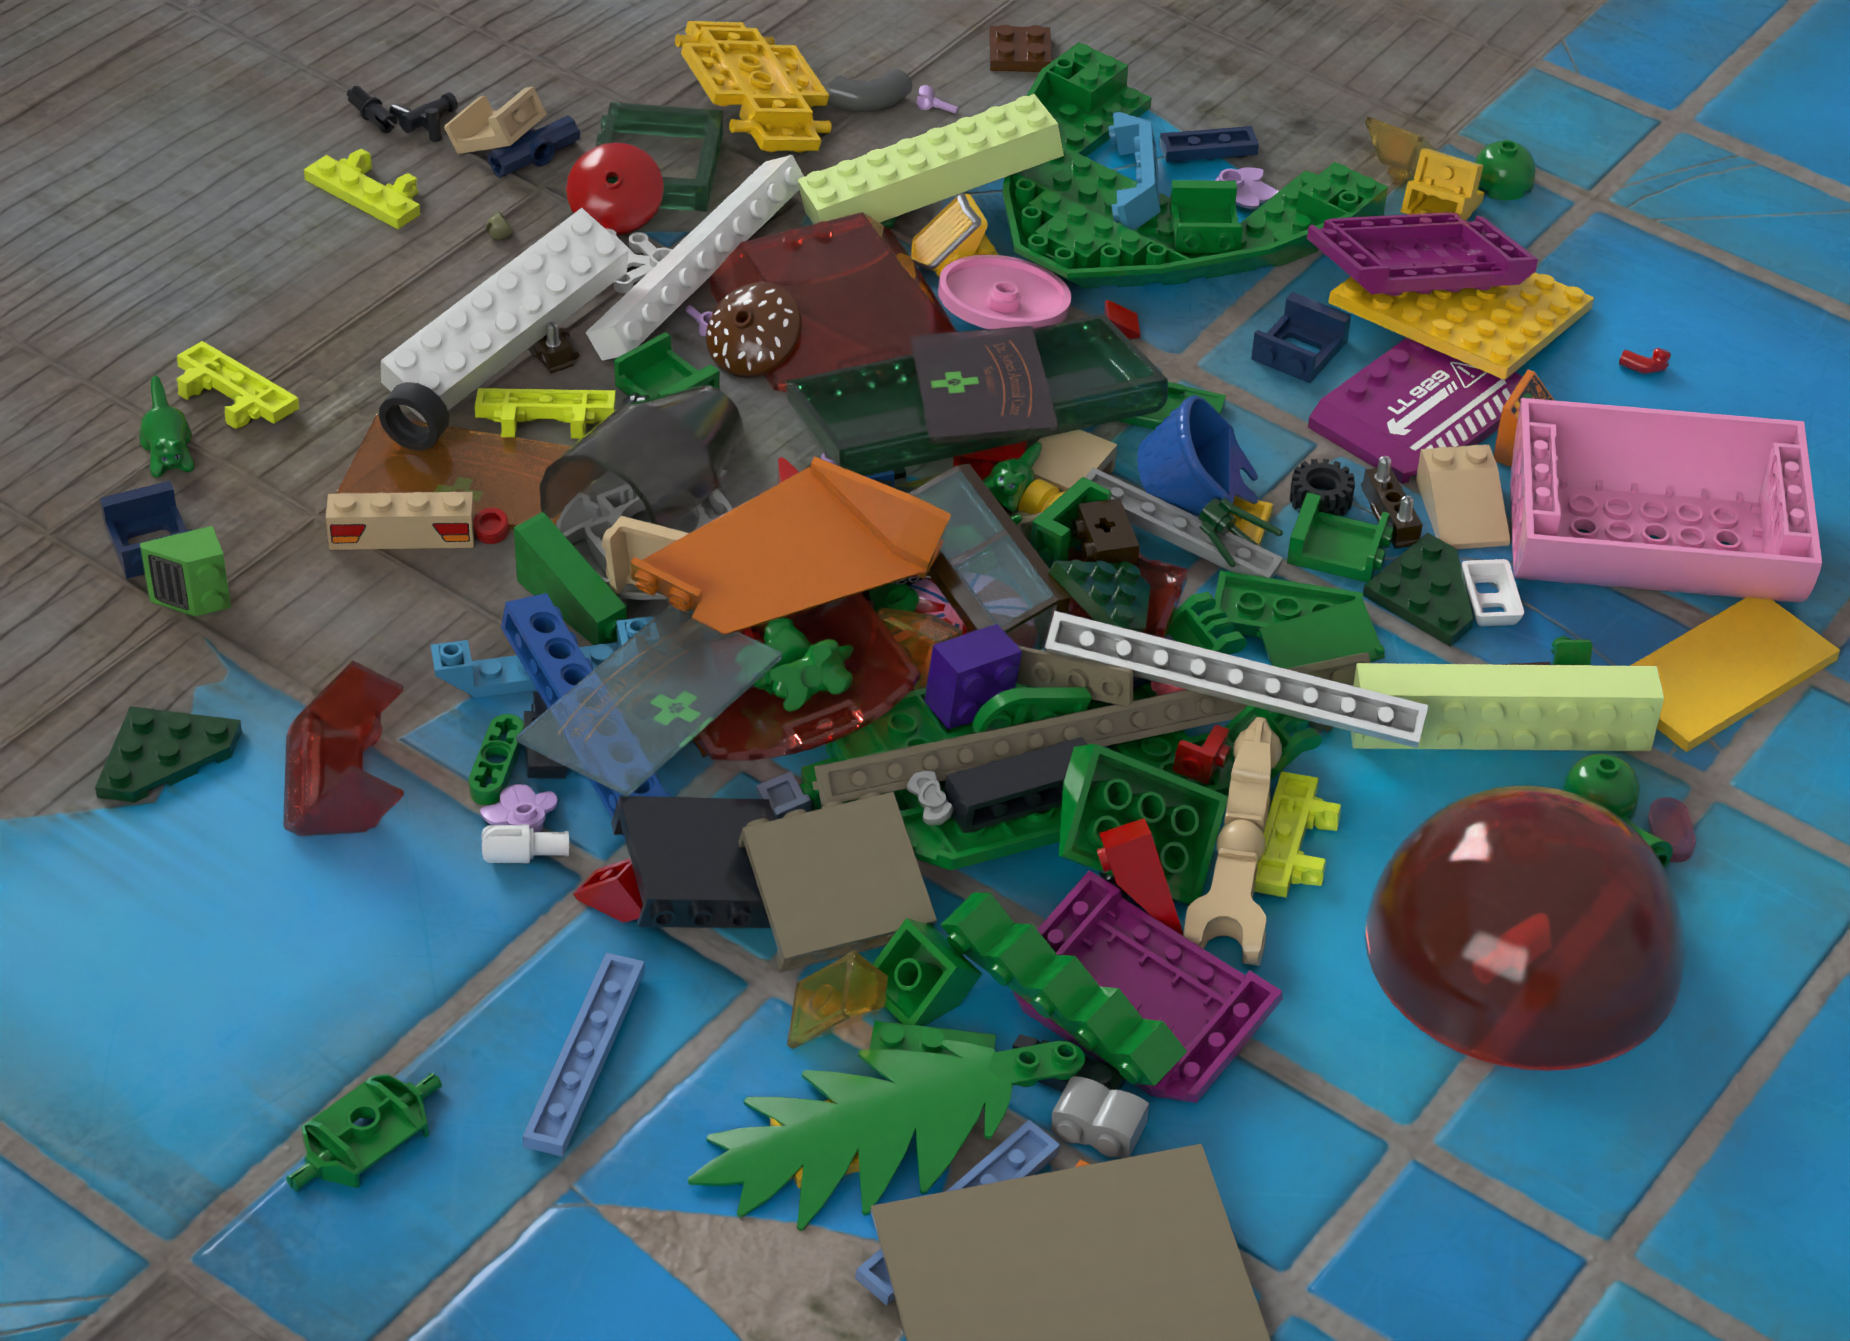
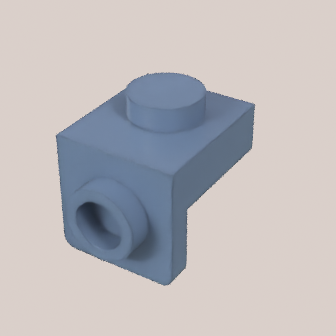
[756,771,812,820]

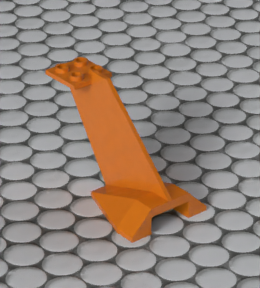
[630,456,952,635]

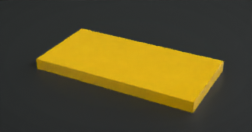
[1630,597,1840,752]

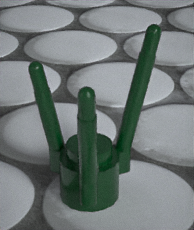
[1198,498,1283,567]

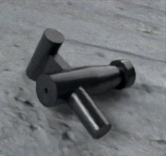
[389,92,458,142]

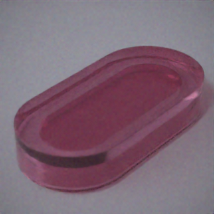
[1648,797,1696,862]

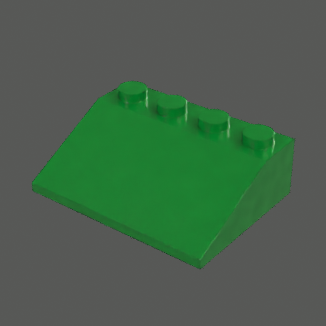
[1059,743,1229,906]

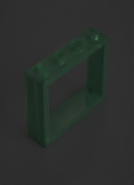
[596,102,723,212]

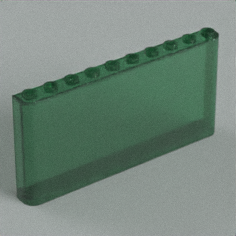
[786,314,1168,476]

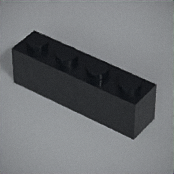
[944,737,1088,833]

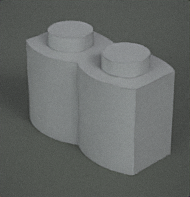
[1051,1076,1149,1158]

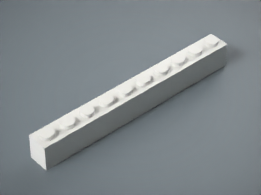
[585,155,804,361]
[1045,611,1429,748]

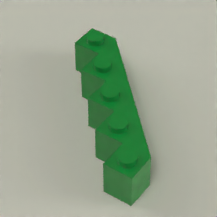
[941,892,1187,1086]

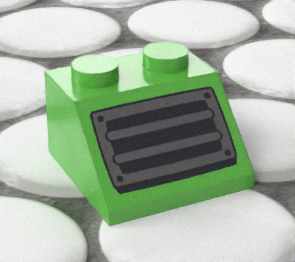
[140,526,231,616]

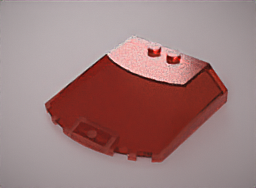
[710,212,959,394]
[635,593,920,761]

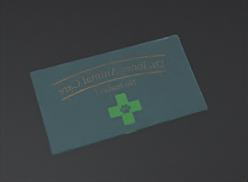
[516,605,782,797]

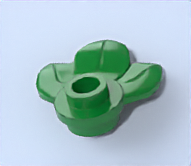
[853,583,920,637]

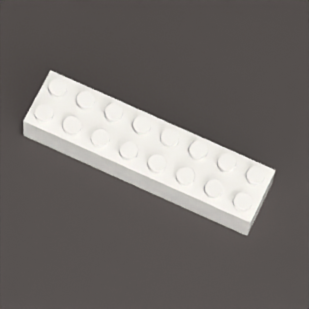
[381,208,629,426]

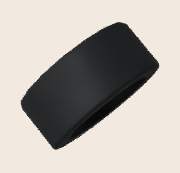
[378,382,450,451]

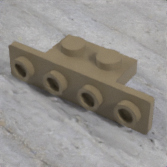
[1016,646,1133,707]

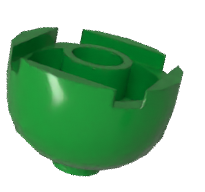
[1474,140,1536,201]
[1561,754,1640,829]

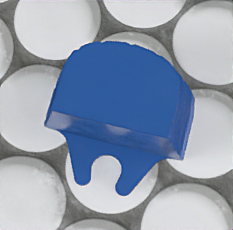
[1137,395,1258,517]

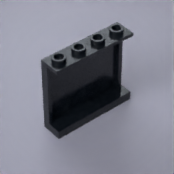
[611,796,775,928]

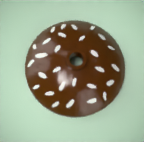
[706,282,802,378]

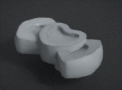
[907,771,954,825]

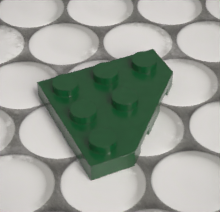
[1363,533,1473,647]
[1048,560,1151,633]
[95,706,242,803]

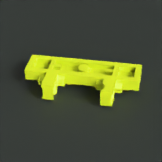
[304,149,421,230]
[177,341,299,429]
[475,388,616,439]
[1254,771,1341,898]

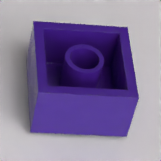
[924,624,1022,730]

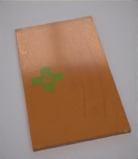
[336,414,596,530]

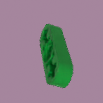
[468,714,524,805]

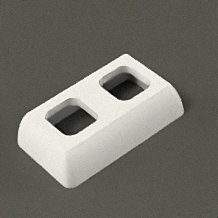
[1462,559,1524,627]

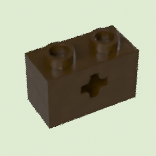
[1072,498,1140,567]

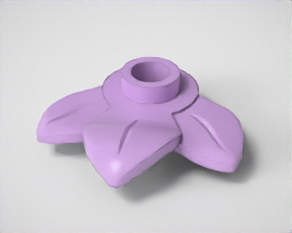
[1215,167,1278,209]
[480,784,558,832]

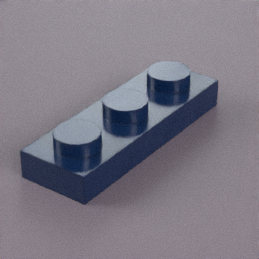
[1159,126,1259,162]

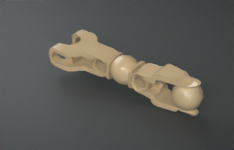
[1183,717,1282,966]

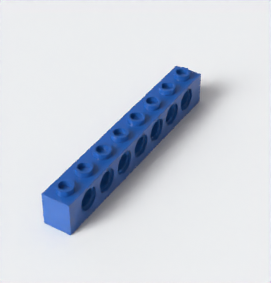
[501,593,672,842]

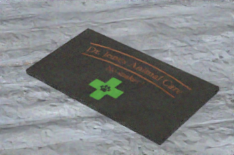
[910,326,1059,444]

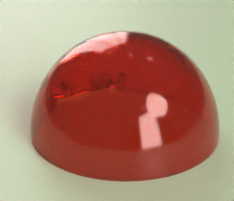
[1365,785,1685,1071]

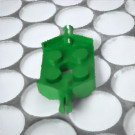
[286,1073,442,1192]

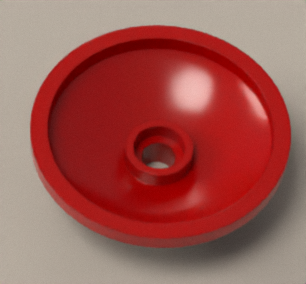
[566,143,664,236]

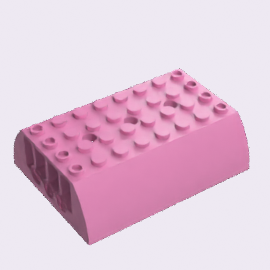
[1510,398,1822,603]

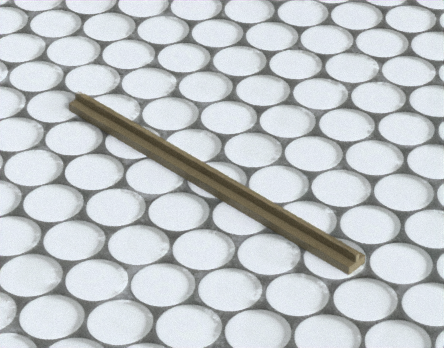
[812,653,1370,805]

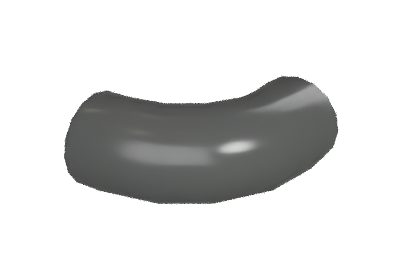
[828,68,912,112]

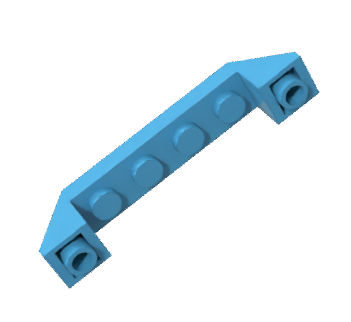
[1108,112,1160,230]
[431,616,659,698]

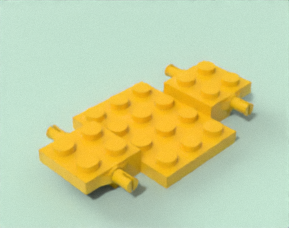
[675,21,831,153]

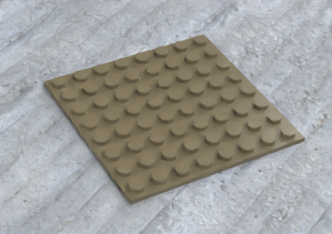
[870,1144,1271,1341]

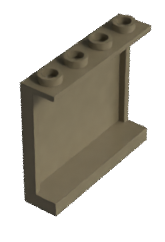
[738,791,937,973]

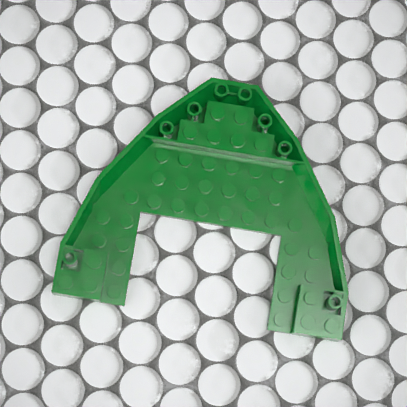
[1002,42,1388,289]

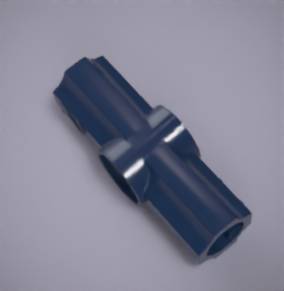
[487,115,580,178]

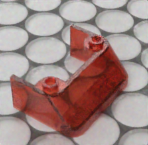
[283,660,404,836]

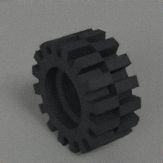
[1289,458,1355,516]

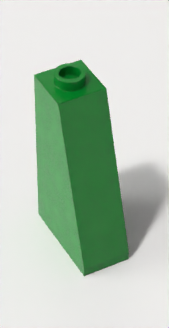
[513,512,627,645]

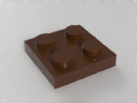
[989,25,1052,72]

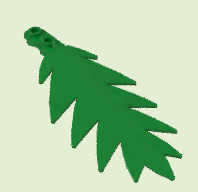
[687,1040,1085,1231]

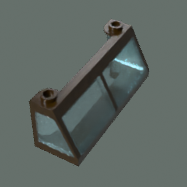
[908,464,1071,652]

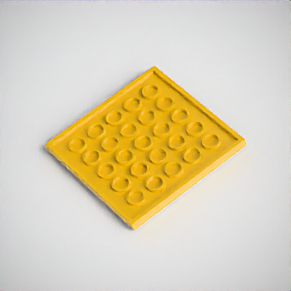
[1328,272,1595,380]

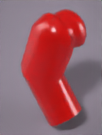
[1619,348,1671,374]

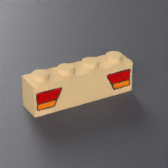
[326,491,475,550]

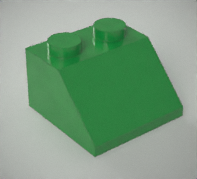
[860,918,982,1026]

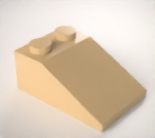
[1416,444,1510,549]

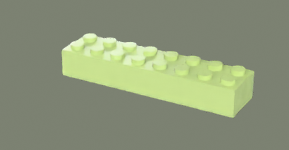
[797,94,1064,242]
[1350,663,1664,751]

